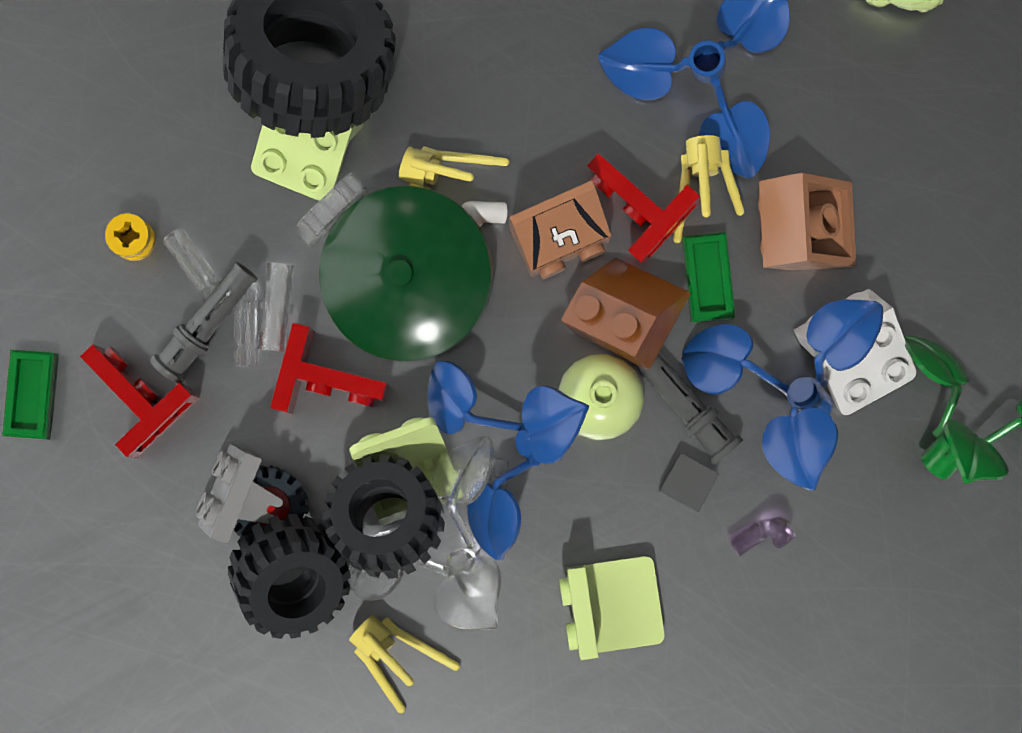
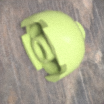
[558,354,644,441]

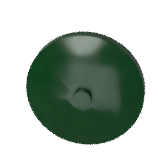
[319,186,493,361]

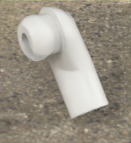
[462,201,507,227]

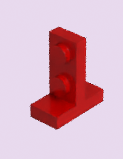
[587,153,700,265]
[270,323,389,415]
[80,344,199,458]

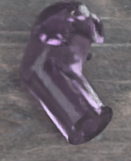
[728,516,795,557]

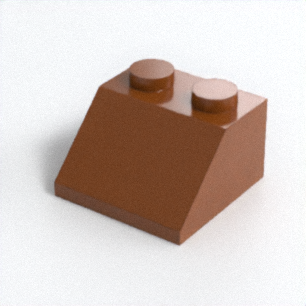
[561,258,691,370]

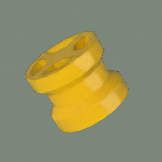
[105,213,156,261]

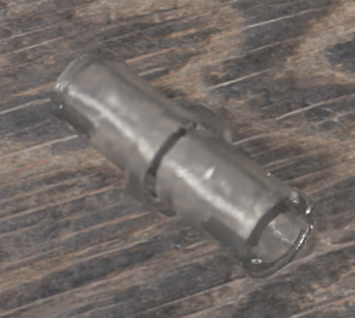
[257,263,295,352]

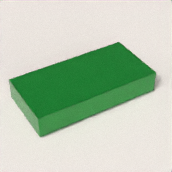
[682,232,735,323]
[2,349,58,440]

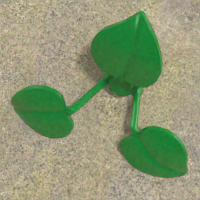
[904,336,1022,484]

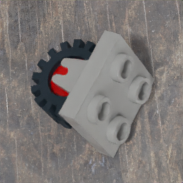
[195,444,309,544]

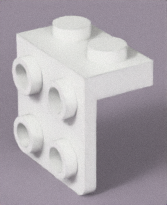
[794,289,916,415]

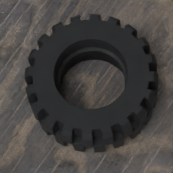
[223,0,396,138]

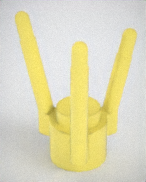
[673,135,744,243]
[399,146,509,190]
[349,614,460,714]

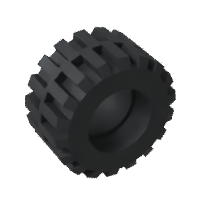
[323,454,445,579]
[228,514,351,639]

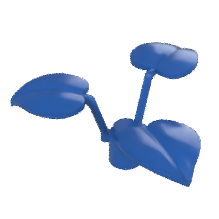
[598,0,790,179]
[681,299,883,491]
[427,361,589,561]

